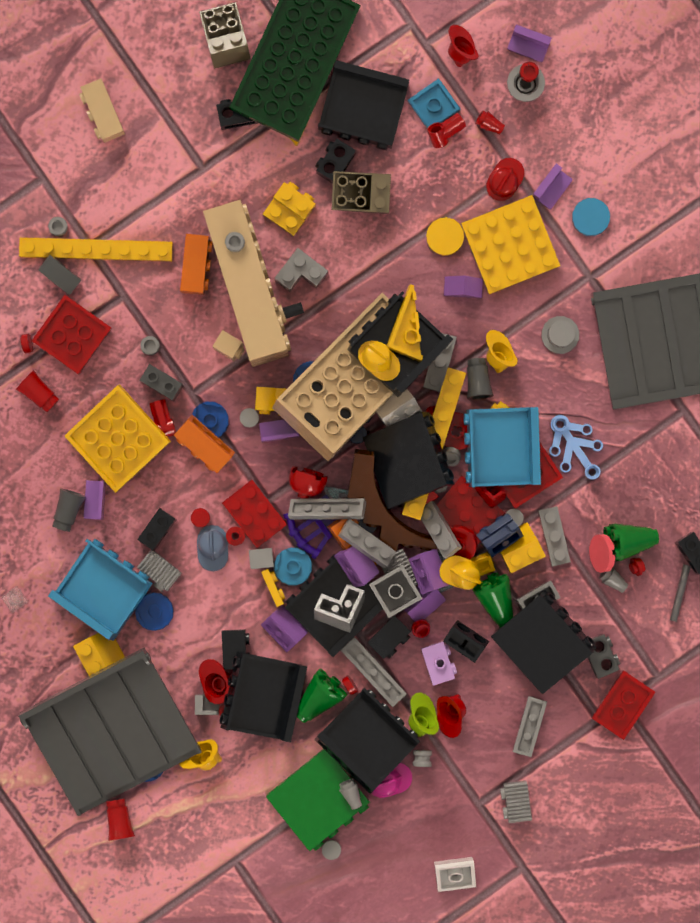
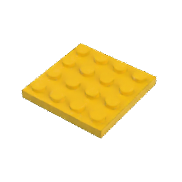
[461,195,560,294]
[65,384,171,493]

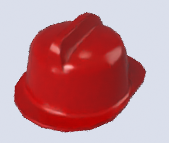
[448,25,479,67]
[486,158,524,201]
[199,659,229,704]
[437,694,466,738]

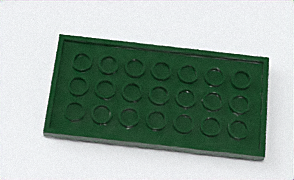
[229,0,361,142]

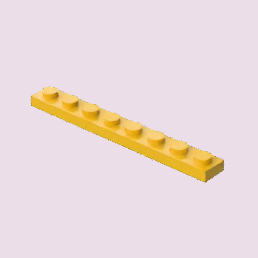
[19,237,173,262]
[402,367,466,520]

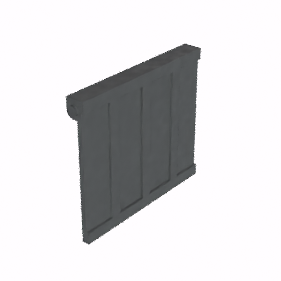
[591,273,700,410]
[18,647,202,816]

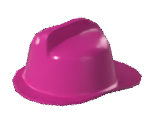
[371,763,412,798]

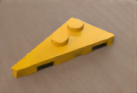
[387,284,423,362]

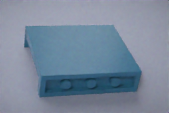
[463,407,541,487]
[48,539,153,641]

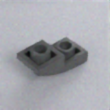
[38,255,81,295]

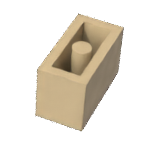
[213,330,245,361]

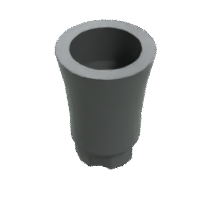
[467,358,494,400]
[52,488,86,532]

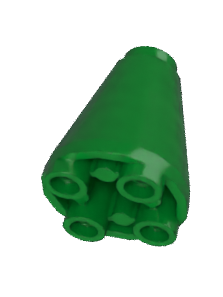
[603,523,659,562]
[473,572,514,628]
[297,668,347,723]

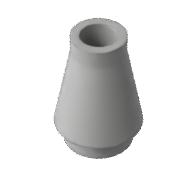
[599,568,629,593]
[339,779,362,810]

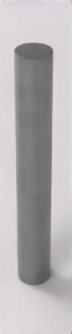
[670,564,691,622]

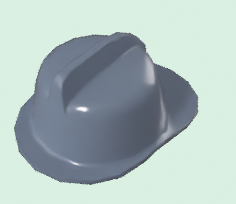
[197,525,228,571]

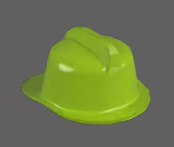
[408,692,439,737]

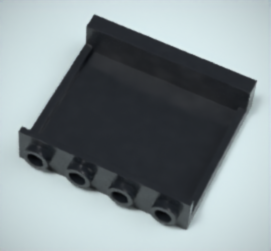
[318,60,410,150]
[347,291,453,397]
[362,412,455,509]
[285,554,383,657]
[491,589,596,694]
[220,652,307,742]
[315,688,420,794]

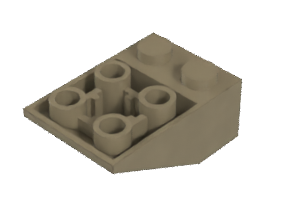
[199,2,251,69]
[331,171,391,214]

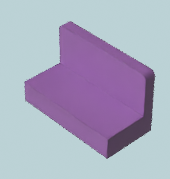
[507,24,552,62]
[533,163,572,210]
[259,420,300,442]
[83,480,106,520]
[334,546,379,587]
[409,549,449,595]
[404,586,446,622]
[261,605,308,652]

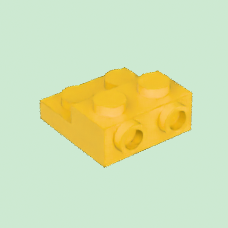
[263,182,316,237]

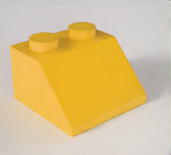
[500,522,546,573]
[73,633,125,676]

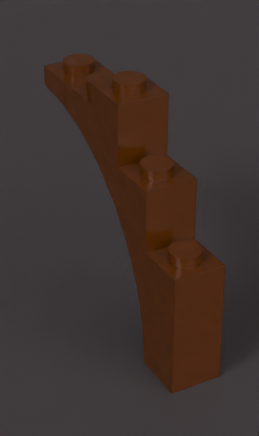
[347,449,437,551]

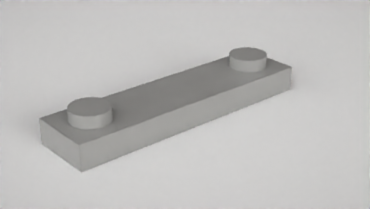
[288,498,366,520]
[341,637,407,707]

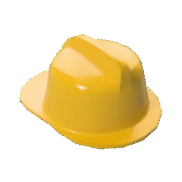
[486,330,518,373]
[358,340,400,381]
[439,555,482,590]
[179,739,222,771]

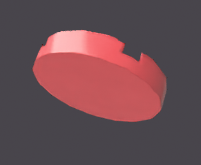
[589,534,615,573]

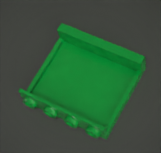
[266,749,370,851]

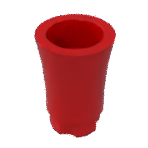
[16,370,59,412]
[106,799,135,841]

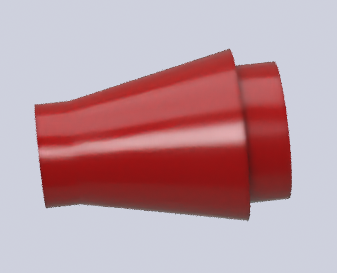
[475,111,505,135]

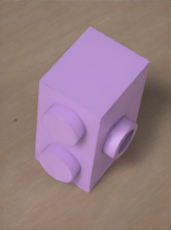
[421,641,457,686]

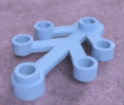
[549,415,603,480]

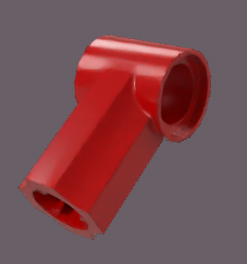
[427,113,466,148]
[149,399,176,437]

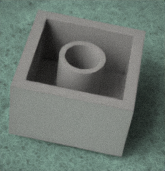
[369,565,422,618]

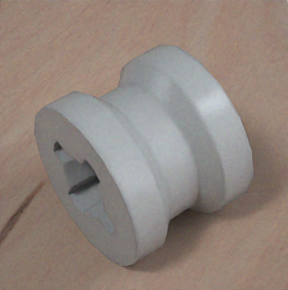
[413,750,432,767]

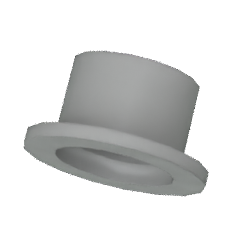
[507,64,545,102]
[541,316,579,354]

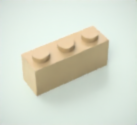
[79,79,125,143]

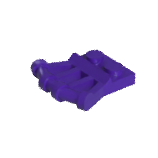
[283,495,336,559]

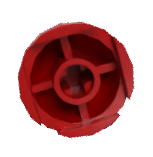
[289,466,328,499]

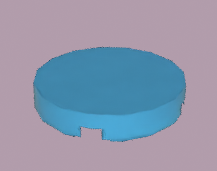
[572,198,610,236]
[274,548,312,586]

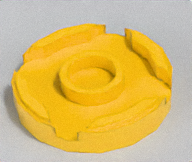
[426,217,464,256]

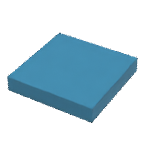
[408,78,461,128]

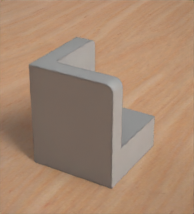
[249,548,274,569]
[195,694,219,715]

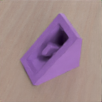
[444,275,483,298]

